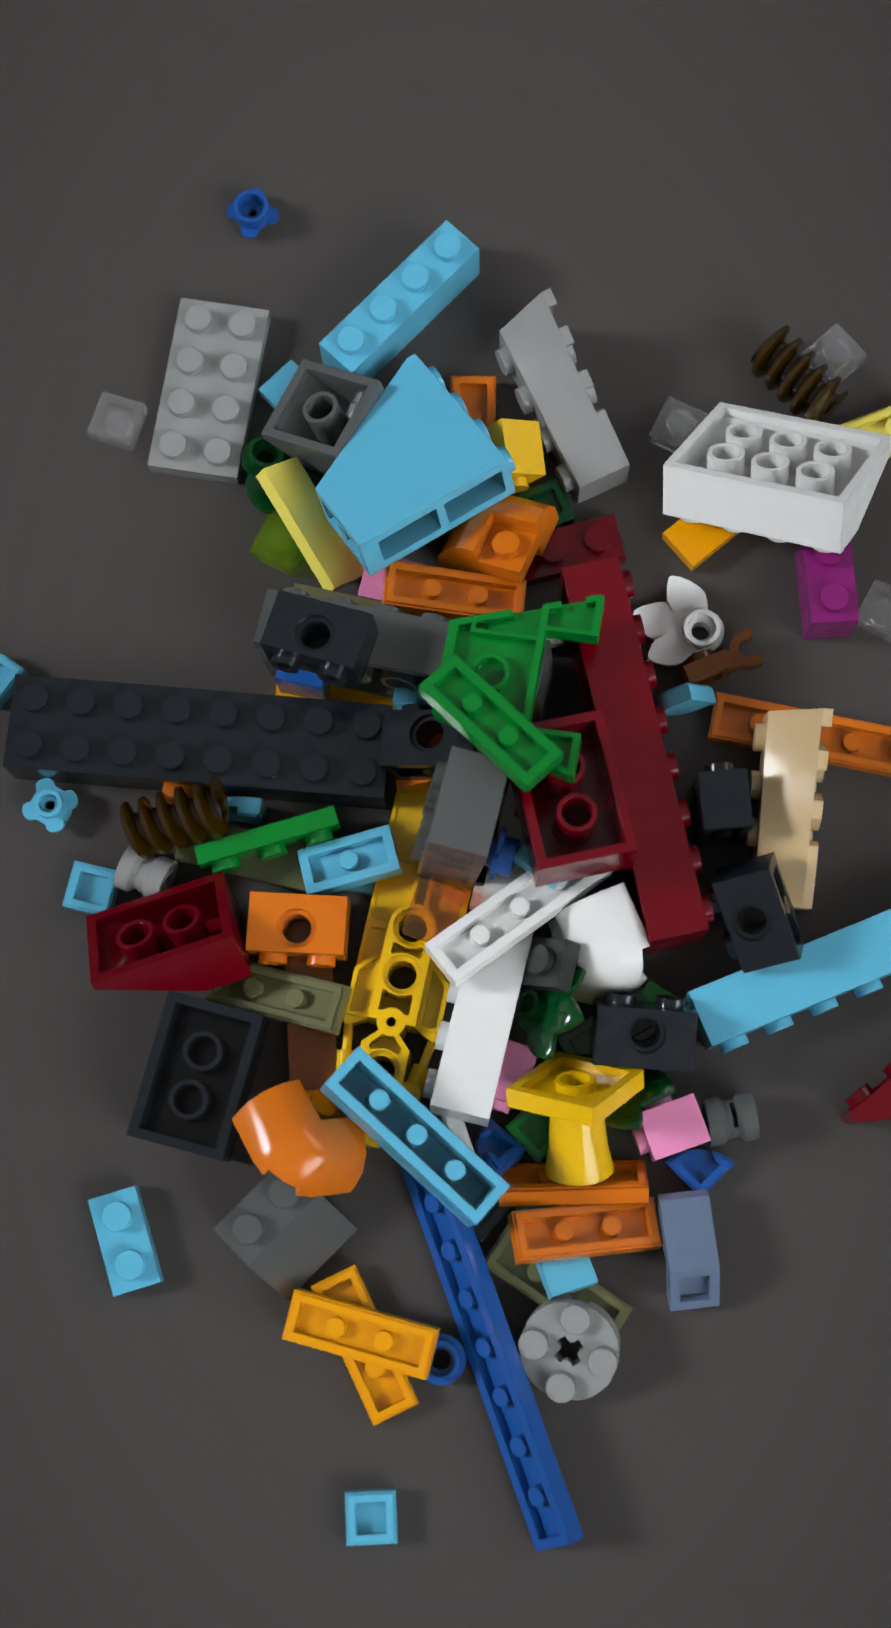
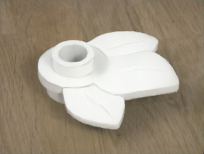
[633,576,724,667]

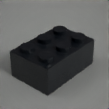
[126,991,270,1163]

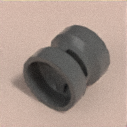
[701,1091,760,1147]

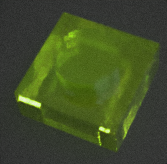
[249,513,303,576]

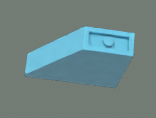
[315,354,516,576]

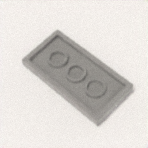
[147,298,271,485]

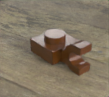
[678,628,765,686]

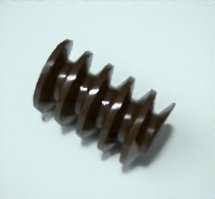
[751,325,849,422]
[120,777,230,859]

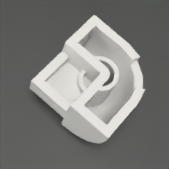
[548,883,650,1005]

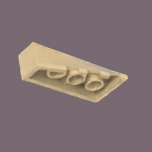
[745,708,833,911]

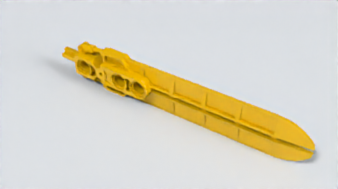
[336,620,472,1149]

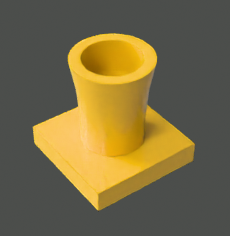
[506,1051,644,1186]

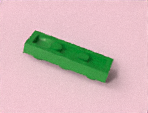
[419,654,563,794]
[193,805,342,874]

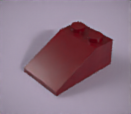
[86,871,252,991]

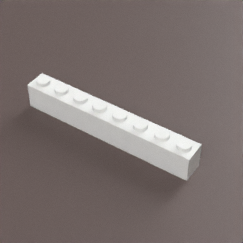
[422,776,534,1127]

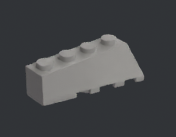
[495,288,630,504]

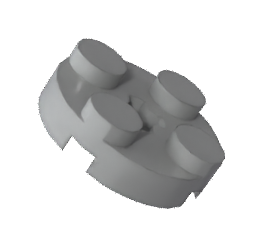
[518,1296,620,1403]

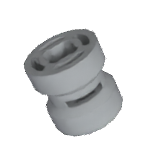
[113,845,178,897]

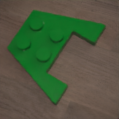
[432,595,605,783]

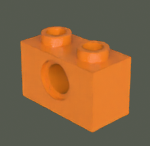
[245,891,351,968]

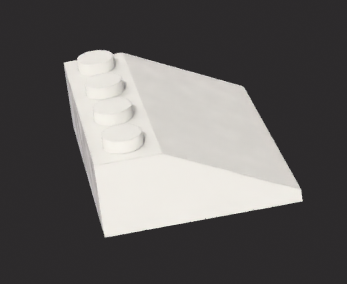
[663,402,891,554]

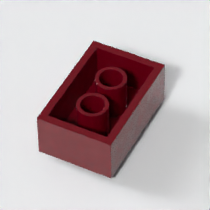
[510,709,639,887]

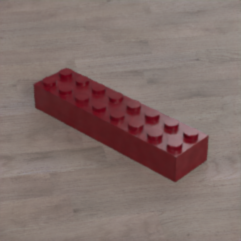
[558,556,714,955]

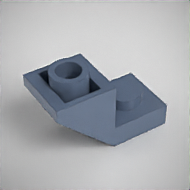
[658,1189,720,1312]

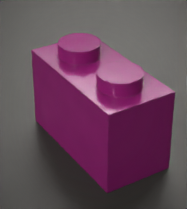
[795,540,859,640]

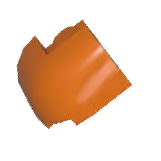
[437,495,559,583]
[232,1079,366,1197]

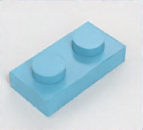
[297,824,403,895]
[88,1186,164,1297]

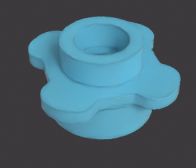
[22,778,79,833]

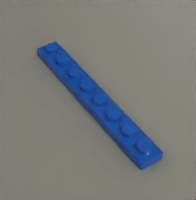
[400,1165,584,1551]

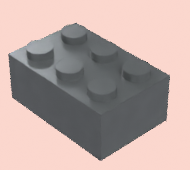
[410,746,507,891]

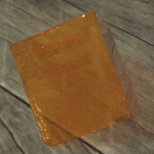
[402,876,467,942]

